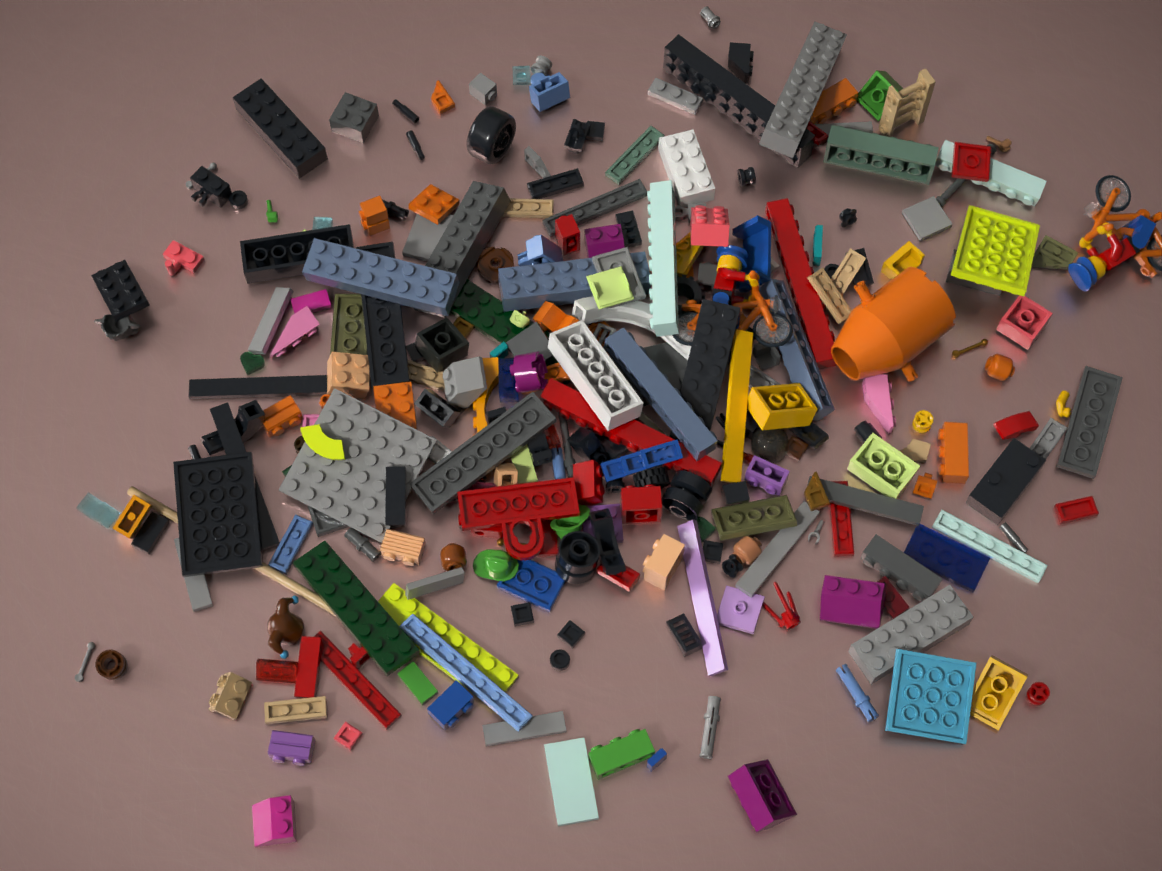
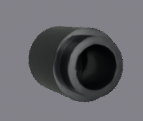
[854,421,882,444]

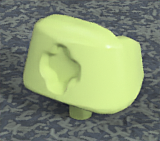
[510,310,530,328]

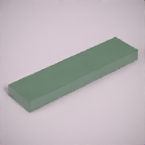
[605,126,665,185]

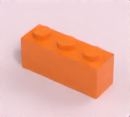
[810,78,858,124]
[938,422,969,484]

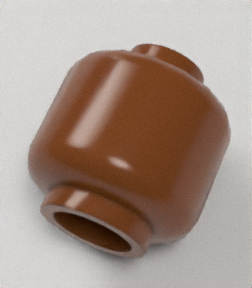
[440,543,467,571]

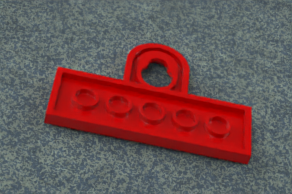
[457,477,580,560]

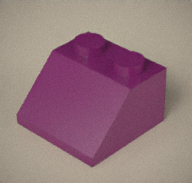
[584,224,625,258]

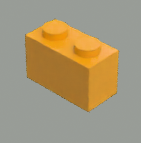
[113,495,153,539]

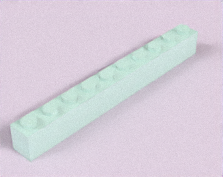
[647,180,679,337]

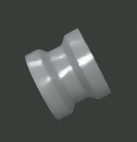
[531,55,552,76]

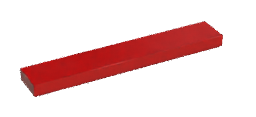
[314,631,402,730]

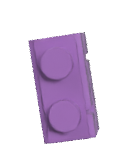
[268,730,315,766]

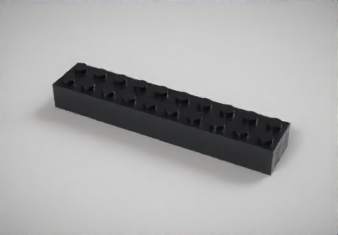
[663,34,815,168]

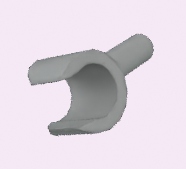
[808,520,825,545]

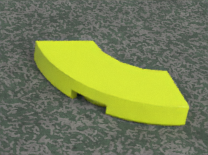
[300,424,345,460]

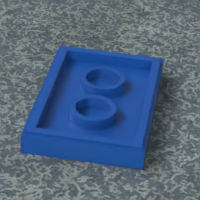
[497,560,566,612]

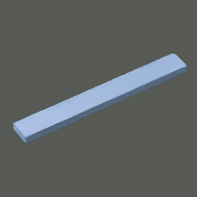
[399,614,533,732]

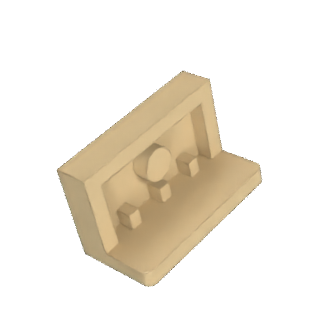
[209,672,252,720]

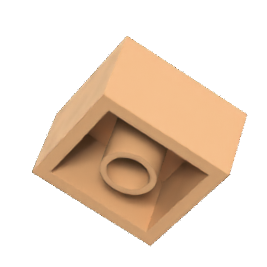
[327,352,369,399]
[642,534,685,591]

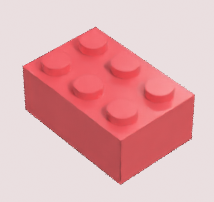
[690,205,730,247]

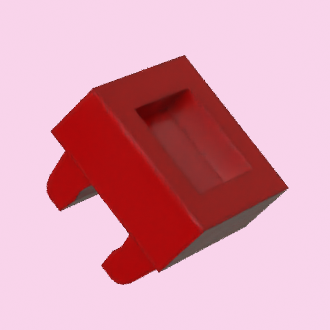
[348,643,371,669]

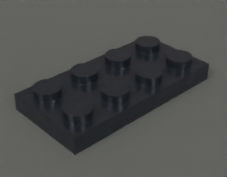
[91,260,150,322]

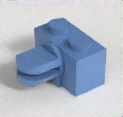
[529,72,570,112]
[517,235,563,266]

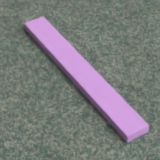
[677,520,728,676]

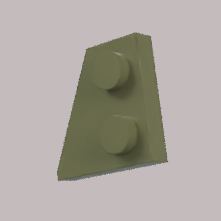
[1031,235,1079,270]

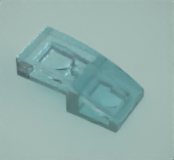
[76,492,120,529]

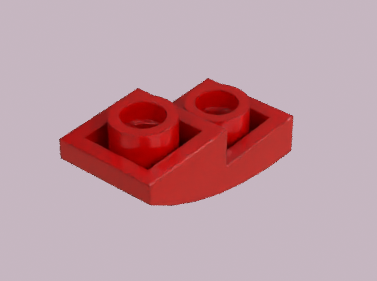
[994,411,1039,440]

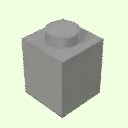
[469,73,497,105]

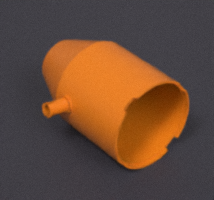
[831,267,956,382]

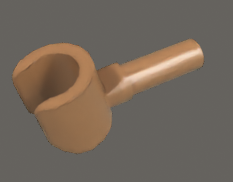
[986,136,1012,152]

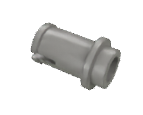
[700,6,721,28]

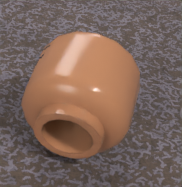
[733,536,762,565]

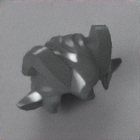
[94,314,140,341]

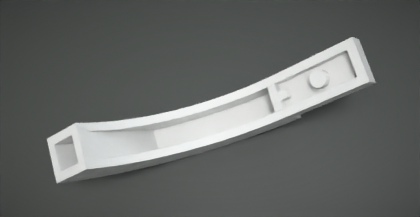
[572,296,693,360]

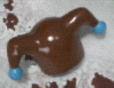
[267,595,304,659]

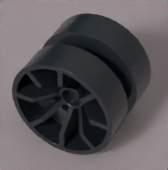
[662,470,712,521]
[555,531,600,584]

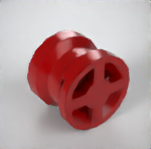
[1026,682,1050,706]

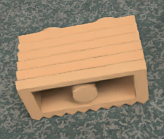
[380,529,426,566]

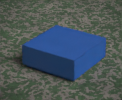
[647,748,667,772]

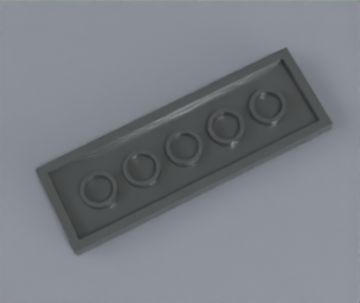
[1056,366,1123,479]

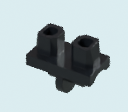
[564,119,591,154]

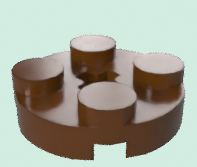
[478,247,514,284]

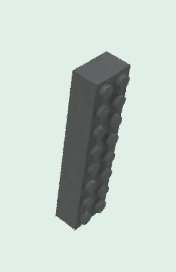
[414,181,511,318]

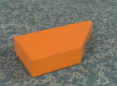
[431,80,455,115]

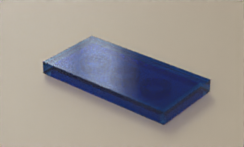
[904,524,990,593]

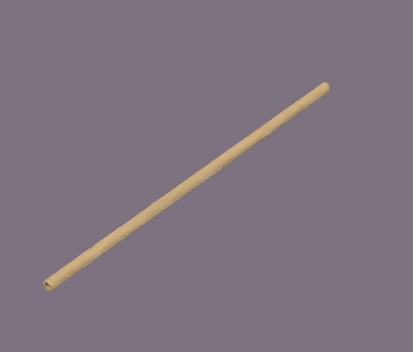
[127,486,336,616]

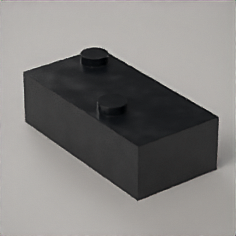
[966,438,1046,525]

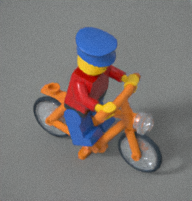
[1068,175,1162,292]
[672,245,793,347]

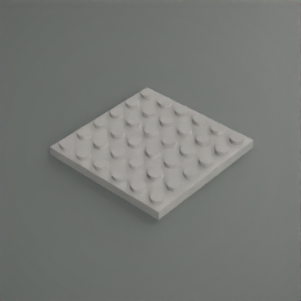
[279,388,437,543]

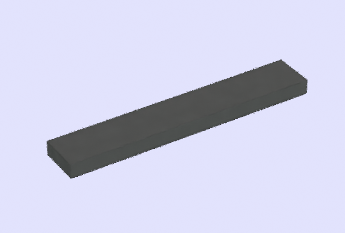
[542,179,647,237]
[807,476,924,526]

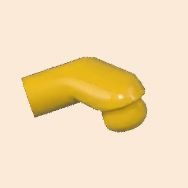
[1056,390,1071,418]

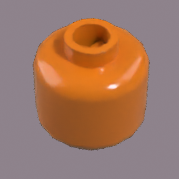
[985,354,1015,381]

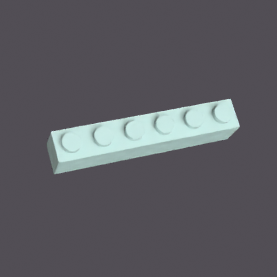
[935,140,1047,206]

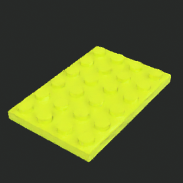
[951,205,1040,296]

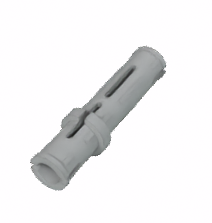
[699,696,721,759]

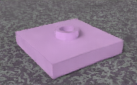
[717,586,765,635]

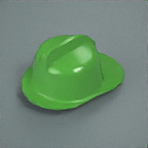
[550,504,590,539]
[473,549,519,582]

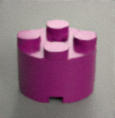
[510,351,548,393]

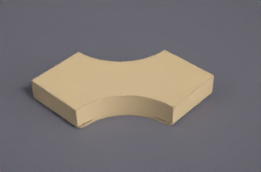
[898,439,931,463]

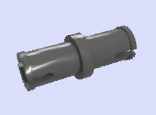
[344,527,381,562]

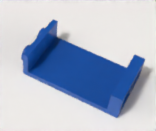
[732,215,771,293]

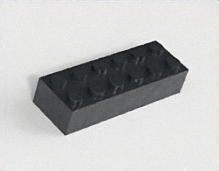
[233,78,328,179]
[240,224,354,284]

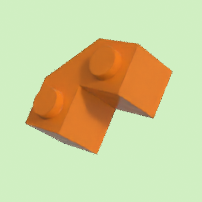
[533,301,579,333]

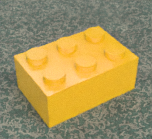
[747,383,818,430]

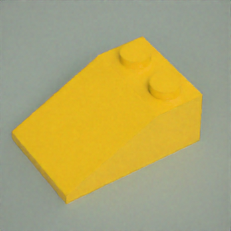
[970,655,1028,731]

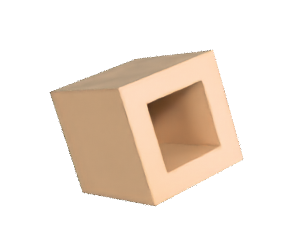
[494,463,518,487]

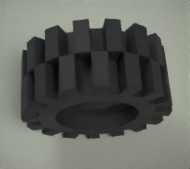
[633,467,670,489]

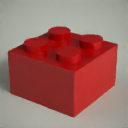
[620,484,662,524]

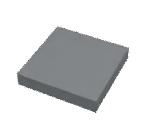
[902,196,952,241]

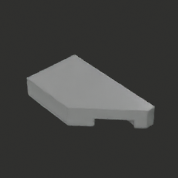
[524,146,551,178]

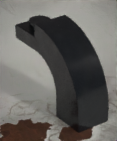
[201,400,265,455]
[589,508,626,575]

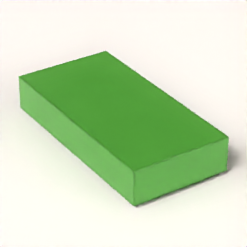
[397,661,438,705]

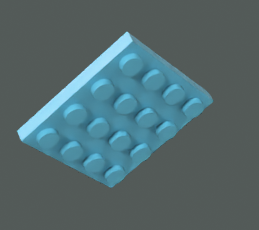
[885,649,976,744]

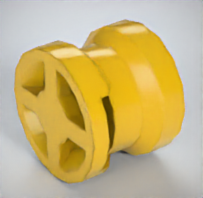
[912,410,934,434]

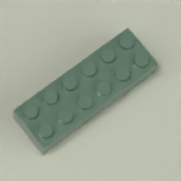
[823,125,939,185]

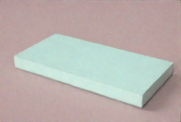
[544,737,599,826]

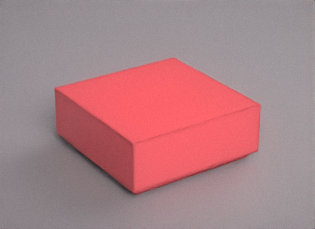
[334,721,363,751]

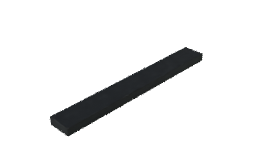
[188,375,327,399]
[210,402,280,551]

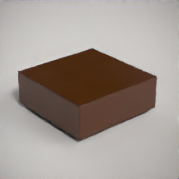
[782,435,809,462]

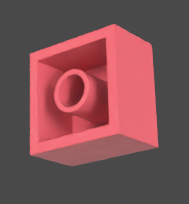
[996,295,1053,350]

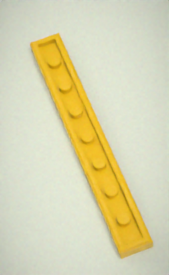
[721,329,753,483]

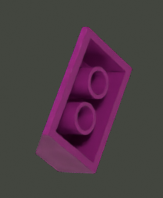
[820,575,886,629]
[728,759,797,832]

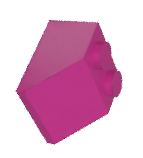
[252,795,297,847]

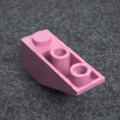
[270,306,320,357]
[862,374,896,434]

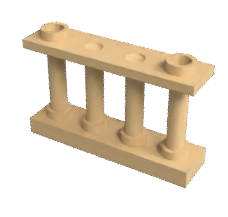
[879,68,936,137]

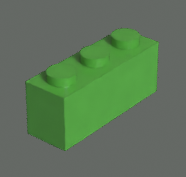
[588,729,655,780]

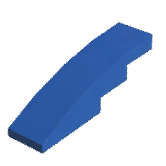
[601,439,683,482]

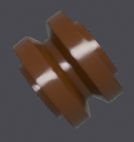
[95,650,128,680]

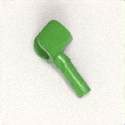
[266,200,278,222]

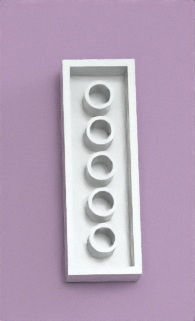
[548,320,644,431]

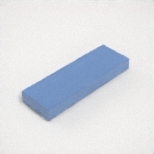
[268,514,313,575]

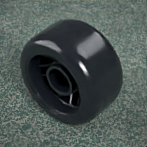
[467,107,516,164]

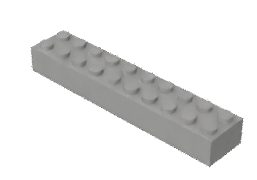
[759,22,847,158]

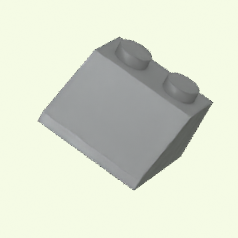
[443,356,487,409]

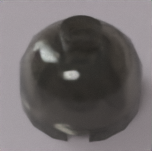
[751,427,789,463]

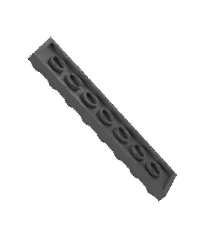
[410,392,557,514]

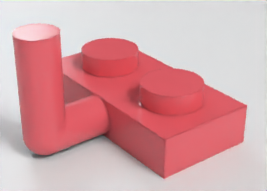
[163,240,205,276]

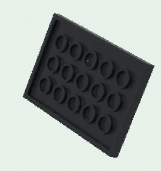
[173,452,263,577]

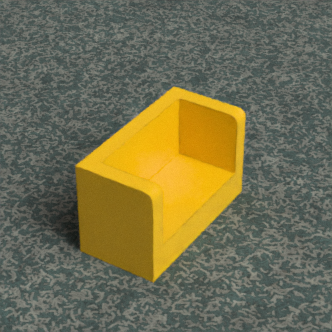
[881,241,925,280]

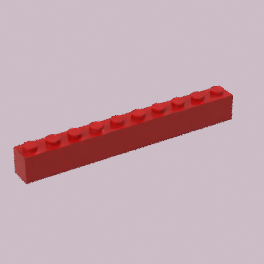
[765,198,837,369]
[540,378,722,487]

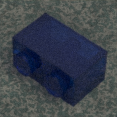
[498,358,519,403]

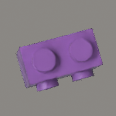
[744,455,790,496]

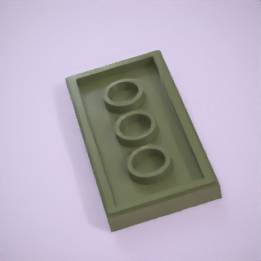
[330,294,368,355]
[711,495,797,541]

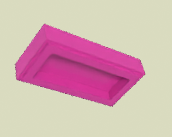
[290,289,332,314]

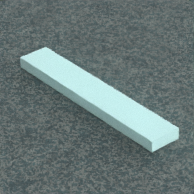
[932,509,1048,583]

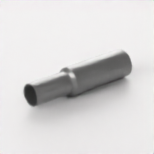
[999,522,1029,553]

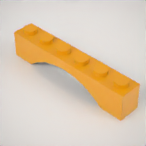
[473,357,502,470]

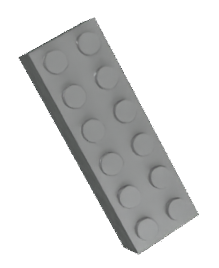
[848,585,973,685]

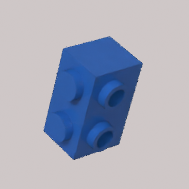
[427,680,474,731]

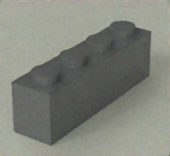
[860,534,942,601]

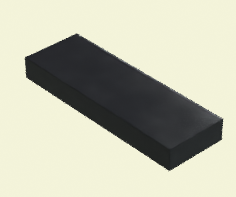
[527,168,584,199]
[385,466,406,526]

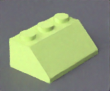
[847,433,920,499]

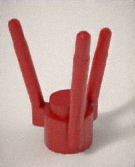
[763,582,801,630]

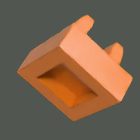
[913,473,937,499]

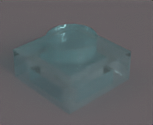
[512,66,531,85]
[312,217,333,230]

